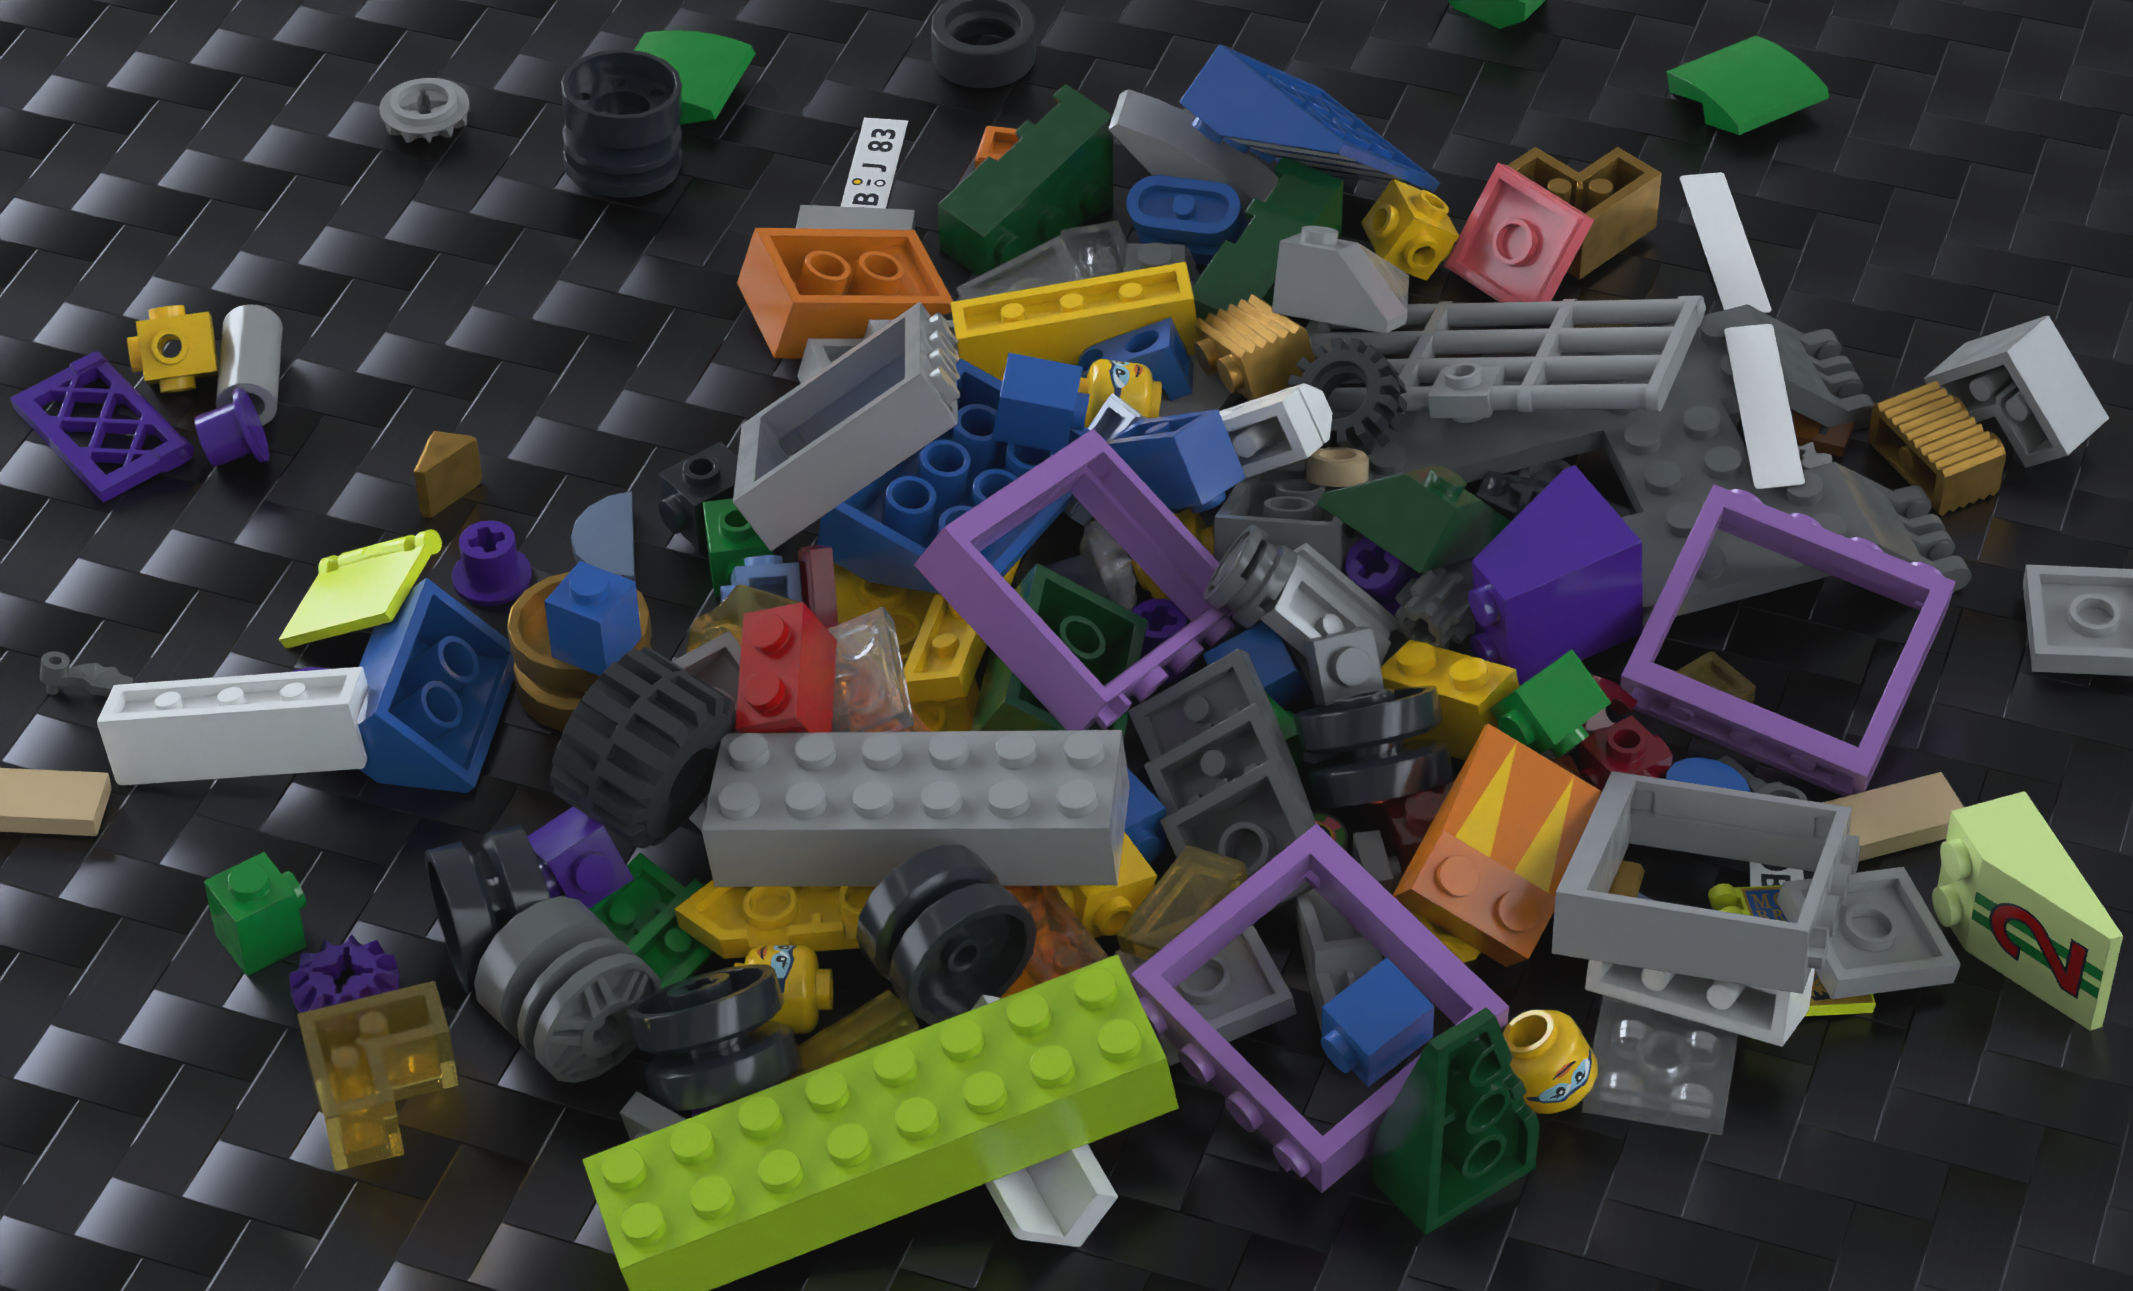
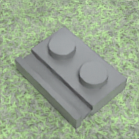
[1260,543,1399,666]

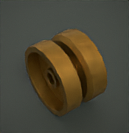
[507,572,653,732]

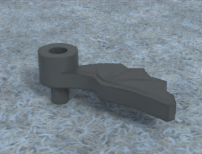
[40,651,133,697]

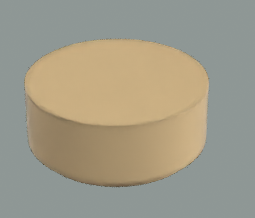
[1306,447,1369,487]

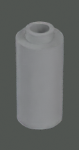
[216,305,283,426]

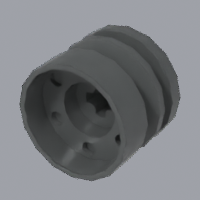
[474,896,661,1083]

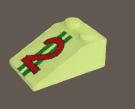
[1932,791,2123,1031]

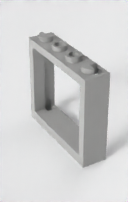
[733,302,961,551]
[1552,771,1861,994]

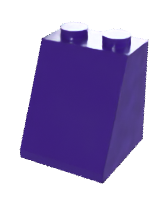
[1468,465,1643,686]

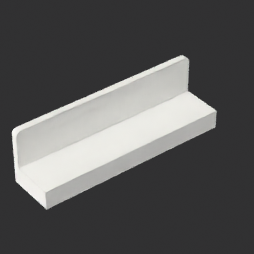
[97,667,369,785]
[910,995,1118,1247]

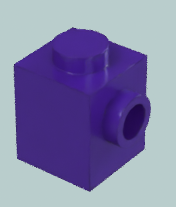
[527,806,634,909]

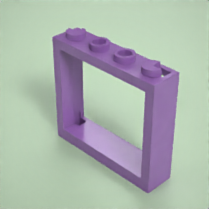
[914,428,1235,730]
[1620,484,1956,797]
[1131,823,1509,1193]

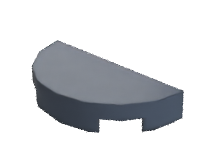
[571,491,636,582]

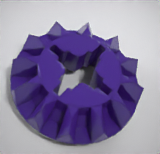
[289,934,400,1027]

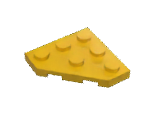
[675,880,877,959]

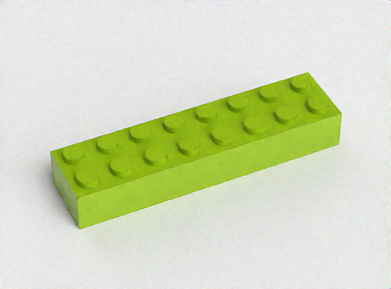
[582,954,1179,1291]

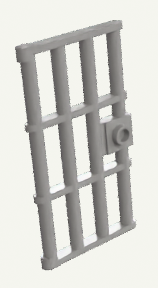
[1305,296,1706,423]

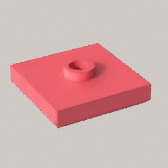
[1444,163,1594,302]

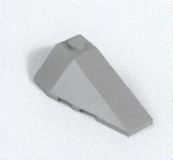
[1272,226,1409,333]

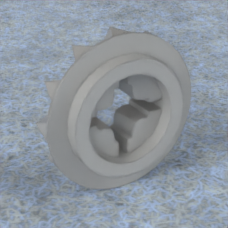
[379,78,470,144]

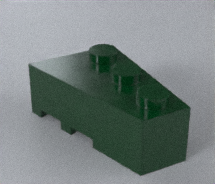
[938,84,1113,281]
[1192,156,1343,320]

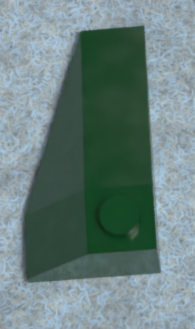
[1317,465,1511,573]
[1372,1007,1540,1235]

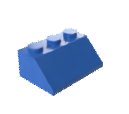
[357,578,514,793]

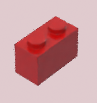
[735,602,837,733]

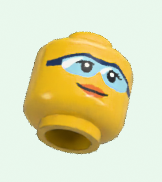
[1078,359,1162,428]
[734,945,833,1034]
[1503,1010,1598,1114]

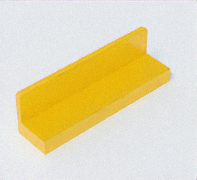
[950,262,1200,381]

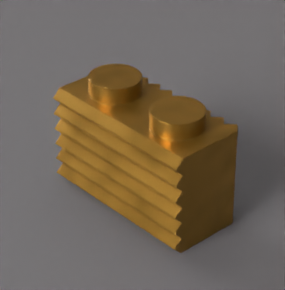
[1194,294,1315,401]
[1868,381,2006,516]

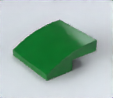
[634,30,755,125]
[1666,36,1829,135]
[589,852,716,988]

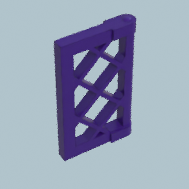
[10,351,195,503]

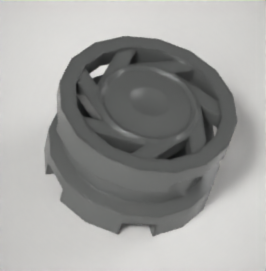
[1203,525,1298,629]

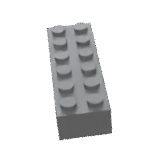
[701,730,1130,887]

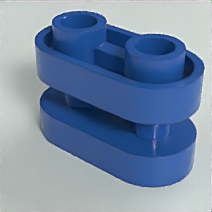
[1126,175,1248,265]

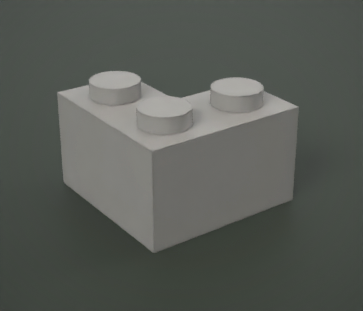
[1923,315,2109,468]

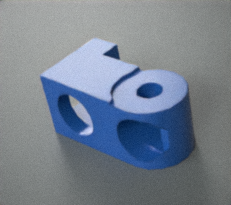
[1077,317,1194,401]

